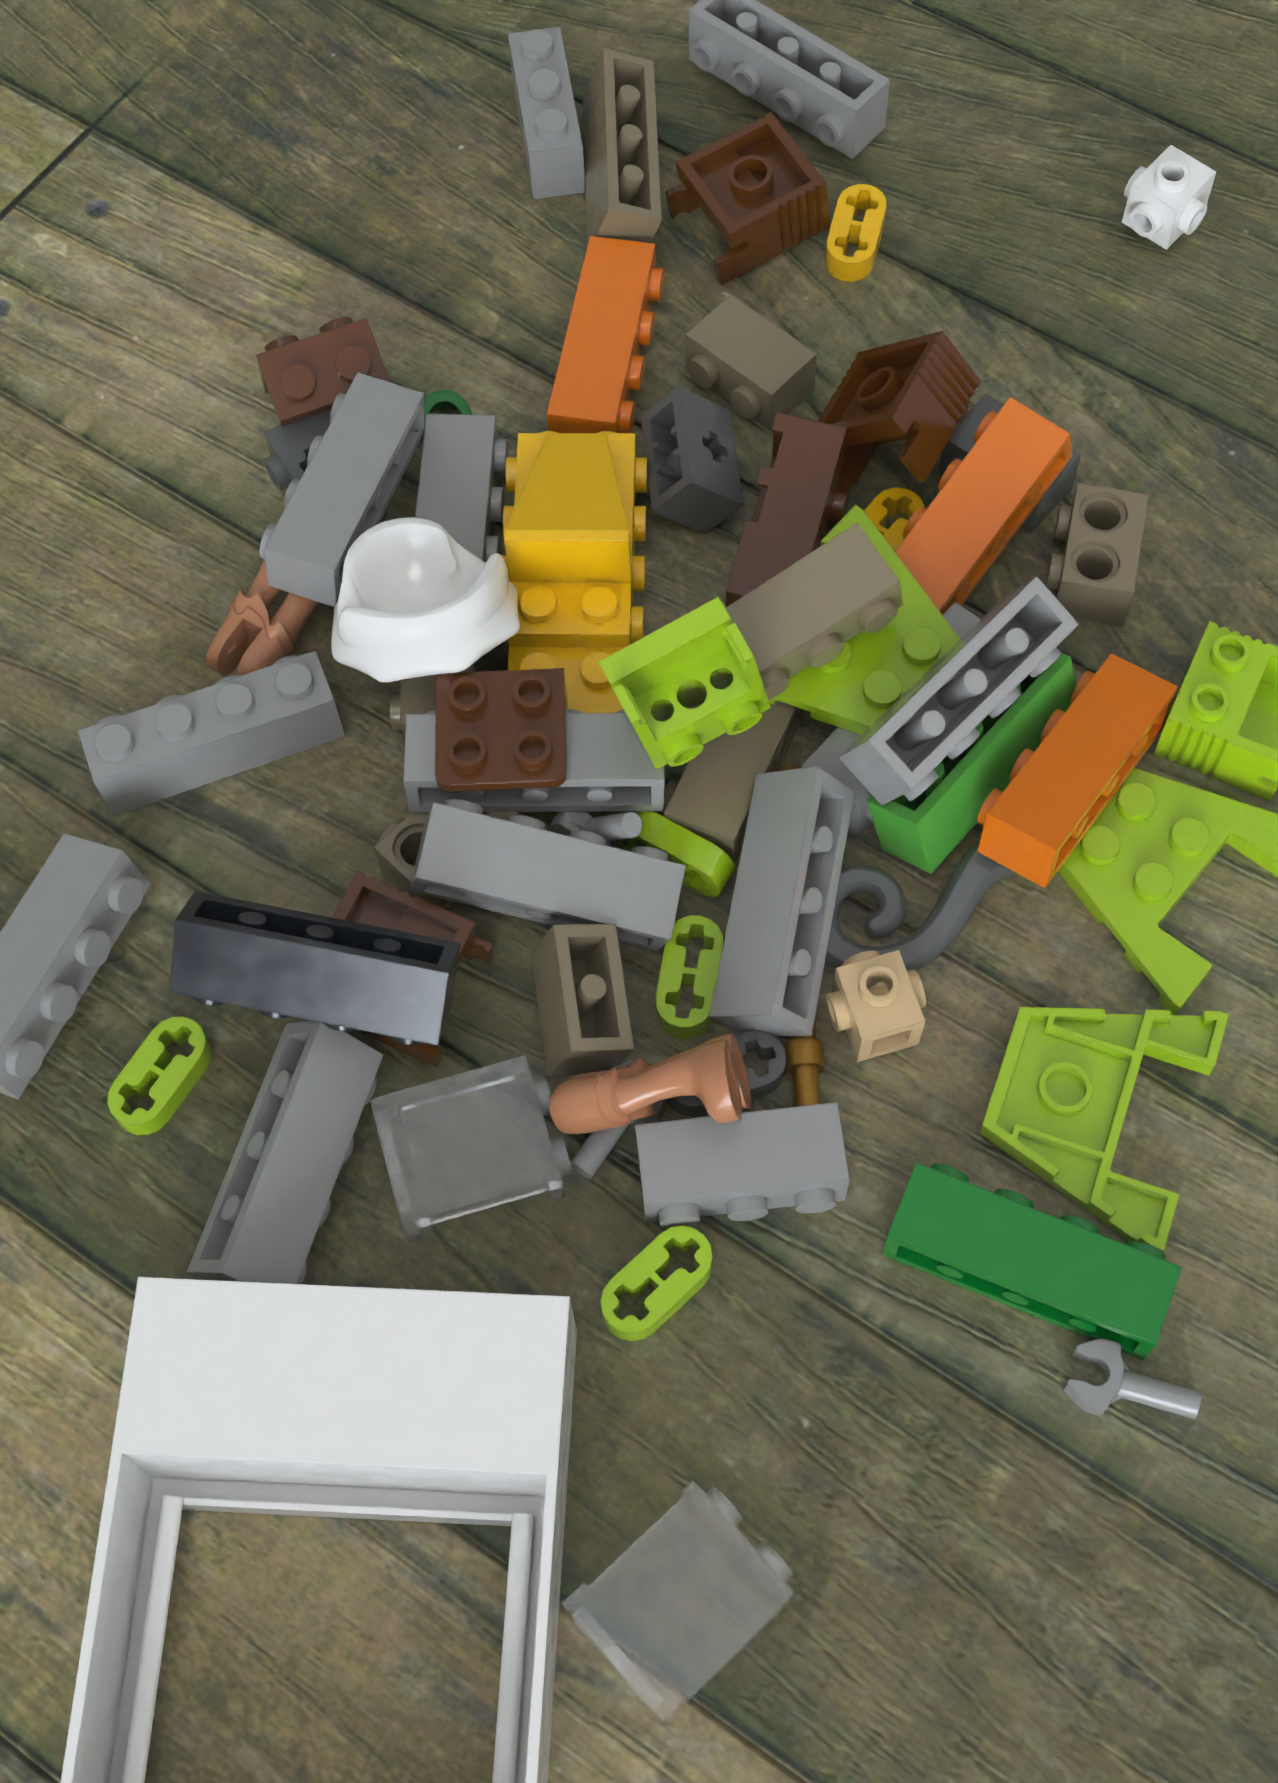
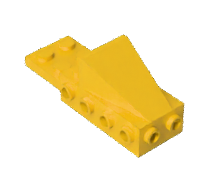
[501,431,648,713]

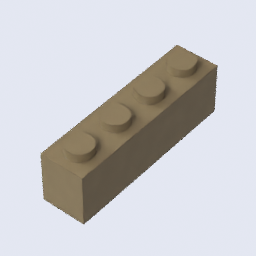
[583,47,662,246]
[692,523,903,708]
[658,701,806,863]

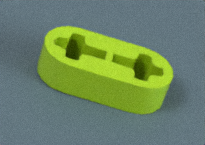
[618,811,736,898]
[656,915,724,1039]
[107,1016,212,1135]
[600,1225,713,1341]

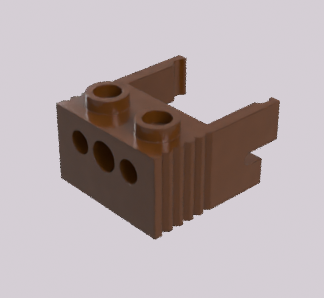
[665,112,830,285]
[818,331,981,490]
[332,870,493,1067]

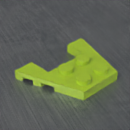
[769,504,960,735]
[1058,768,1278,1015]
[979,1007,1229,1252]

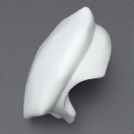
[331,517,520,683]

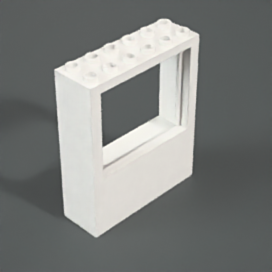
[60,1277,577,1783]

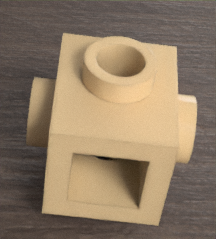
[825,950,926,1062]

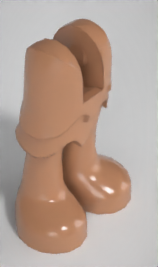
[206,522,319,675]
[549,1034,751,1134]

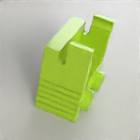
[599,596,771,770]
[1153,621,1278,801]

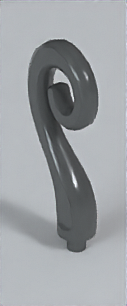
[825,840,1017,971]

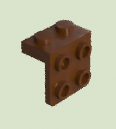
[256,317,390,426]
[435,668,568,792]

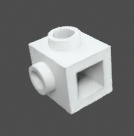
[1122,145,1216,250]

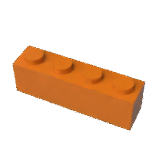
[547,236,665,433]
[895,397,1073,615]
[977,653,1178,888]

